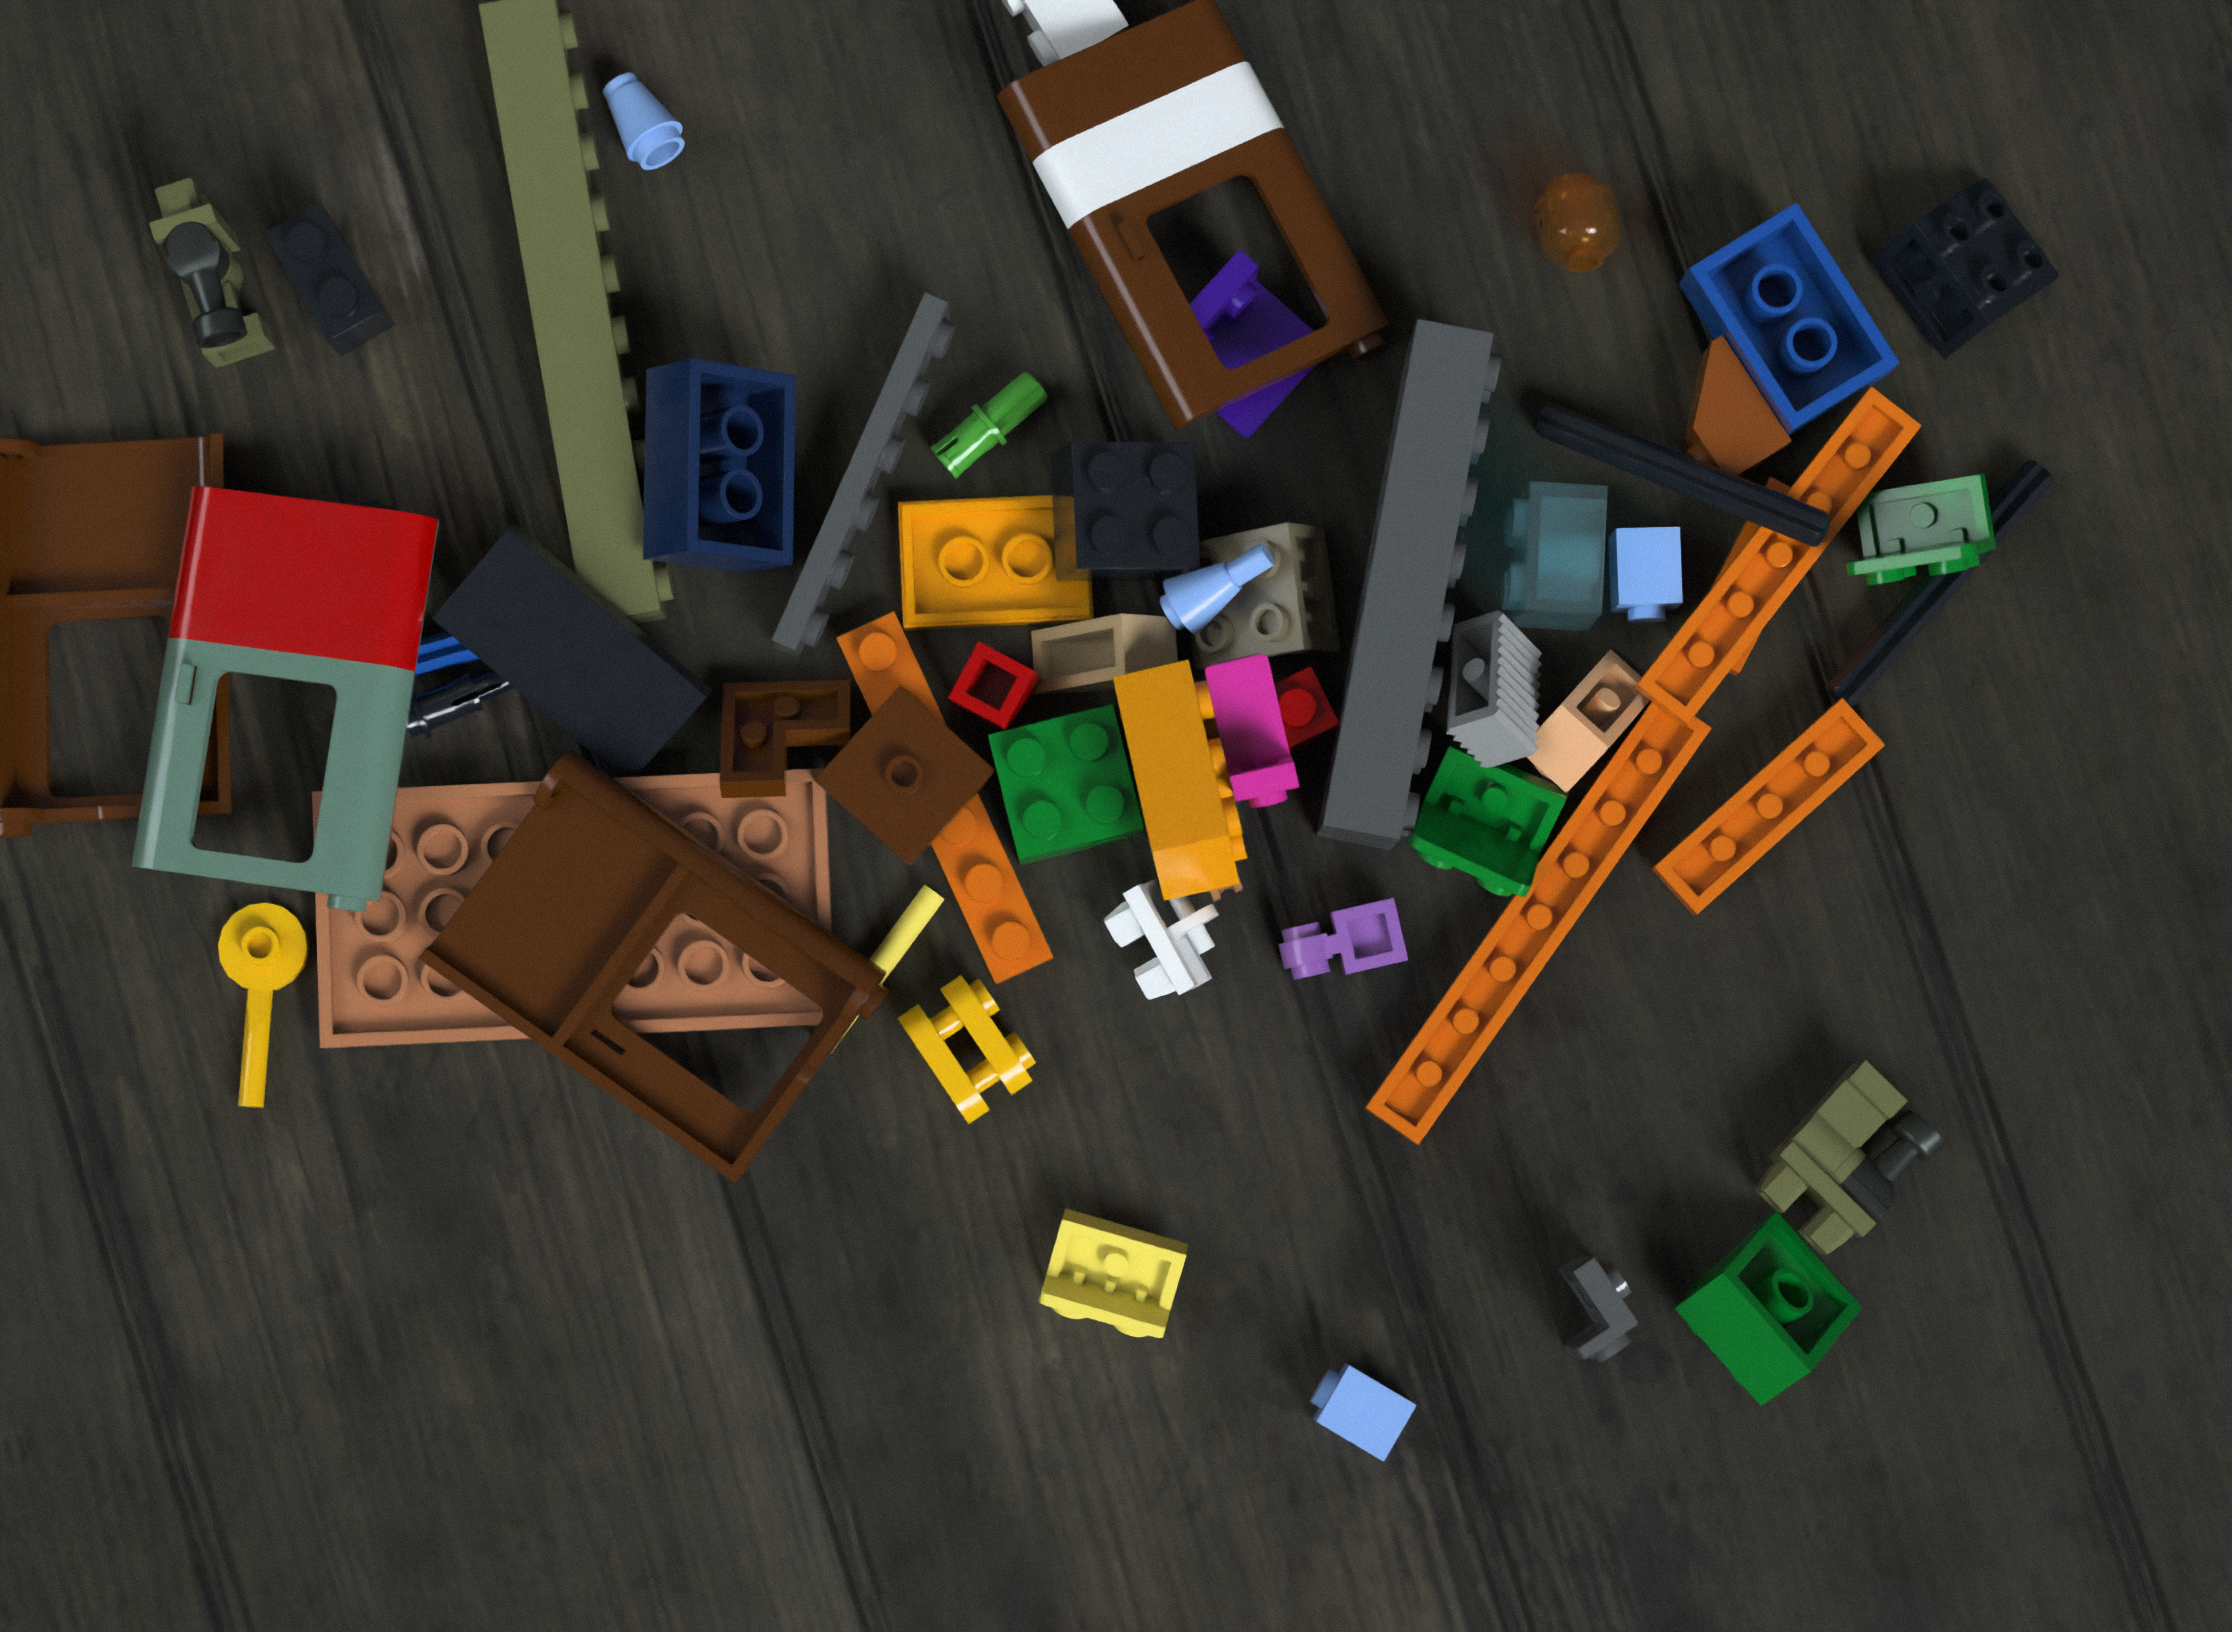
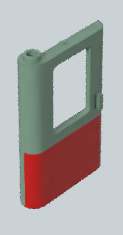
[131,486,439,913]

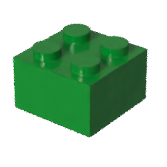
[988,704,1144,865]

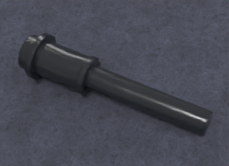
[407,670,515,739]

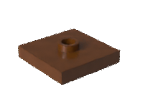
[814,685,996,867]

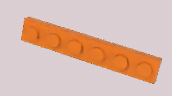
[1634,386,1922,727]
[837,612,1054,985]

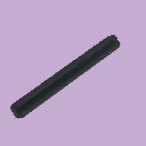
[1534,402,1831,547]
[1826,459,2053,707]

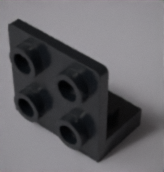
[1870,178,2059,360]

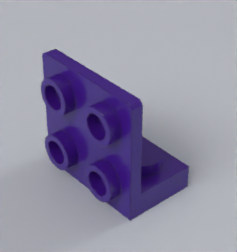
[1189,249,1317,439]

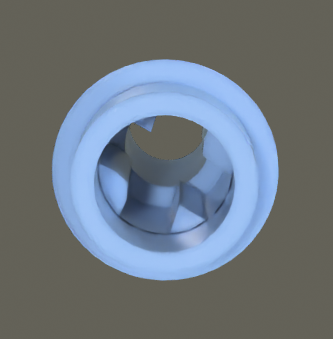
[603,73,685,170]

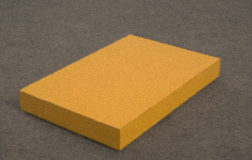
[898,495,1094,630]

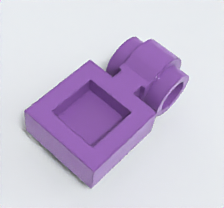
[1278,898,1408,980]

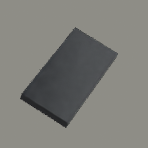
[432,522,712,777]

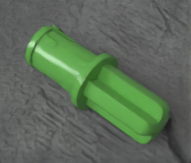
[930,372,1048,479]

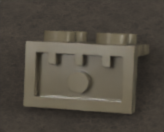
[1189,522,1341,670]

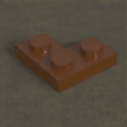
[719,679,852,798]

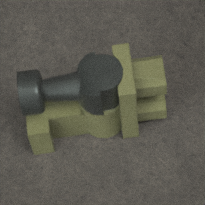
[149,178,276,368]
[1755,1060,1946,1255]

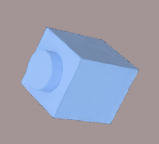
[1608,527,1683,623]
[1310,1363,1417,1462]

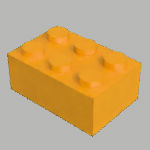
[1113,659,1247,901]

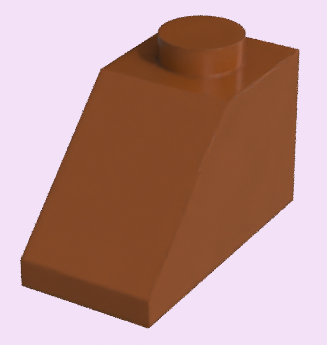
[1684,334,1792,477]

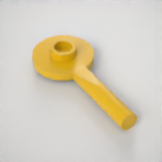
[218,902,309,1108]

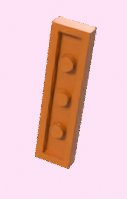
[1651,698,1885,916]

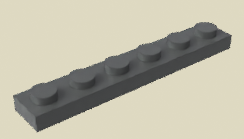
[771,292,956,658]

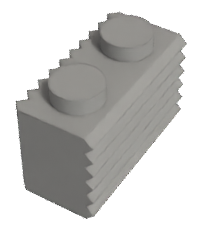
[1447,610,1542,768]

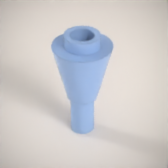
[1160,543,1275,635]

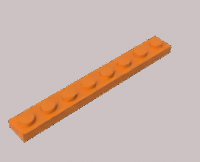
[1365,701,1712,1145]

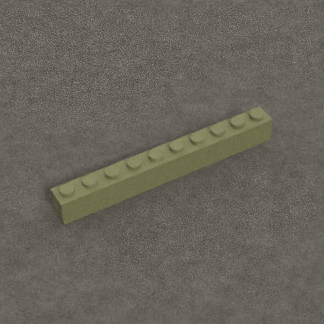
[479,0,674,624]

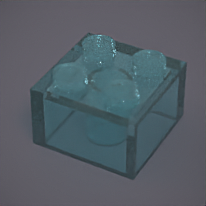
[1501,481,1608,631]

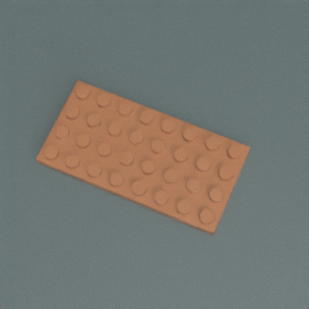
[312,768,832,1049]

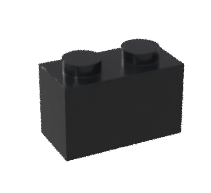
[264,201,395,357]

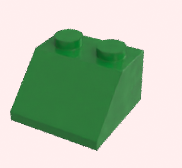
[1674,1211,1862,1406]

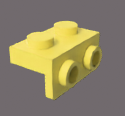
[1039,1208,1189,1338]

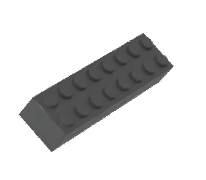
[1316,319,1502,850]

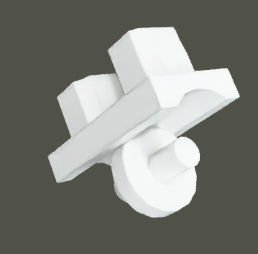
[1104,878,1219,1000]

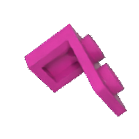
[1205,653,1299,808]

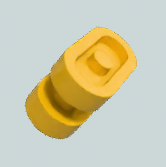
[897,975,1036,1124]

